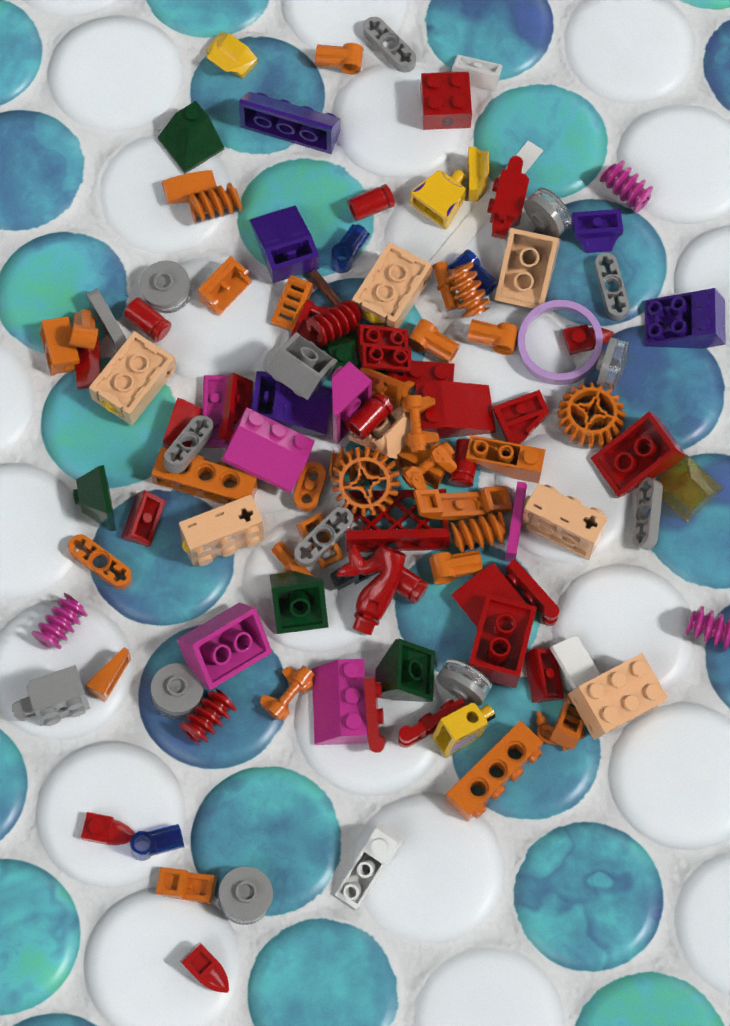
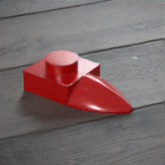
[563,324,614,355]
[81,812,137,845]
[180,942,229,993]

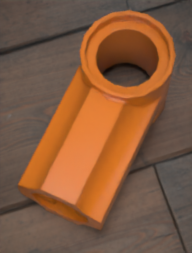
[315,43,364,74]
[68,309,98,350]
[408,319,460,363]
[467,319,519,355]
[429,550,483,585]

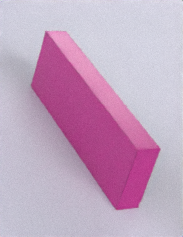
[202,375,228,448]
[505,481,527,562]

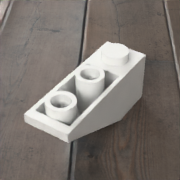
[335,823,405,910]

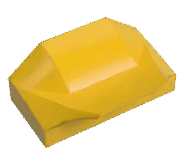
[206,32,258,79]
[467,147,489,201]

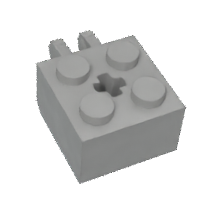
[266,332,337,400]
[12,665,90,726]

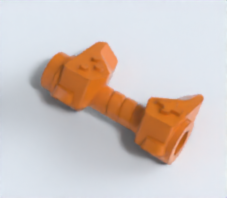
[401,395,440,453]
[401,441,457,490]
[260,666,315,721]

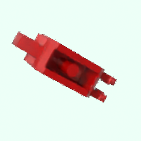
[487,155,529,240]

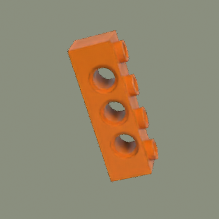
[151,447,259,505]
[445,720,543,822]

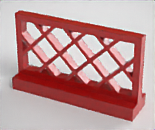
[345,489,449,552]

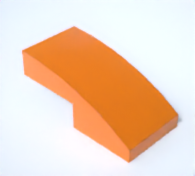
[161,170,217,204]
[156,867,217,904]

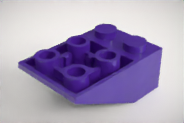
[249,205,319,283]
[645,288,726,349]
[252,371,332,436]

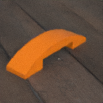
[413,486,513,520]

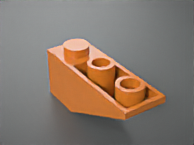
[466,435,546,483]

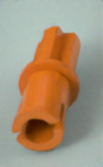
[432,261,460,310]
[272,541,314,576]

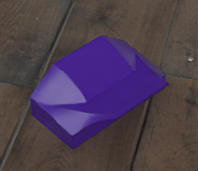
[571,209,624,253]

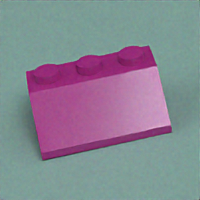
[332,361,372,444]
[222,407,315,494]
[177,602,273,690]
[312,659,368,745]

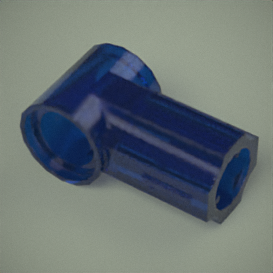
[330,224,370,274]
[448,249,498,298]
[130,824,184,861]

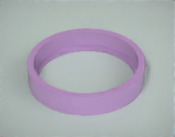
[518,300,603,385]

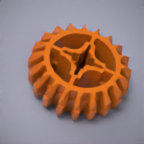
[557,382,625,449]
[331,446,401,516]

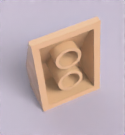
[495,228,561,309]

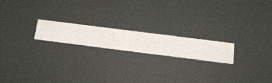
[429,141,544,284]

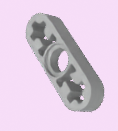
[364,17,416,73]
[594,252,630,321]
[86,289,127,352]
[164,415,213,473]
[633,477,663,550]
[294,507,353,568]

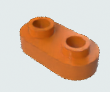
[294,462,326,512]

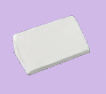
[452,55,503,91]
[550,636,601,689]

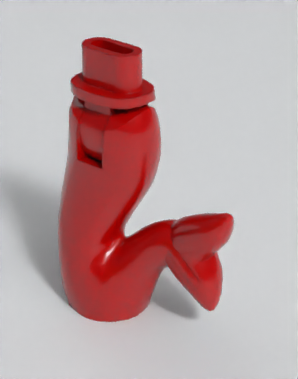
[336,544,406,635]

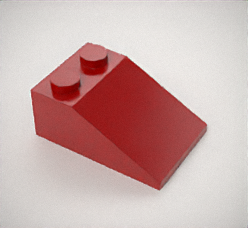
[414,380,496,439]
[591,411,686,498]
[465,593,537,688]

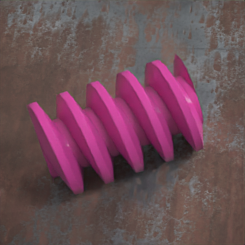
[600,161,653,213]
[31,592,88,650]
[685,606,730,650]

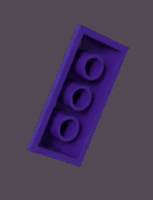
[239,91,341,154]

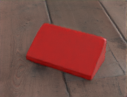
[76,336,101,389]
[163,398,203,449]
[121,490,166,547]
[525,648,565,703]

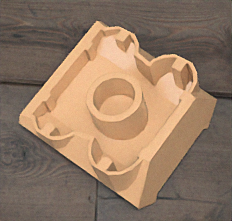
[348,407,412,459]

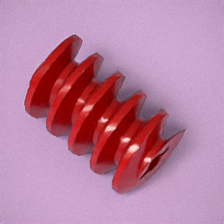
[306,300,361,347]
[179,689,237,745]

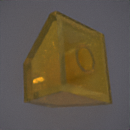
[658,454,723,522]

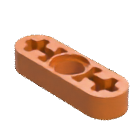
[68,534,132,590]

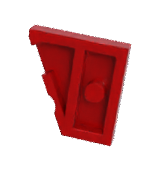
[493,390,549,444]

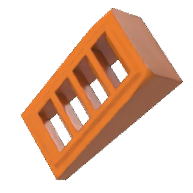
[271,275,313,332]
[296,513,344,569]
[85,647,131,702]
[550,691,585,750]

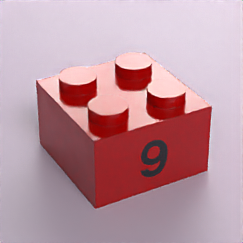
[420,71,472,130]

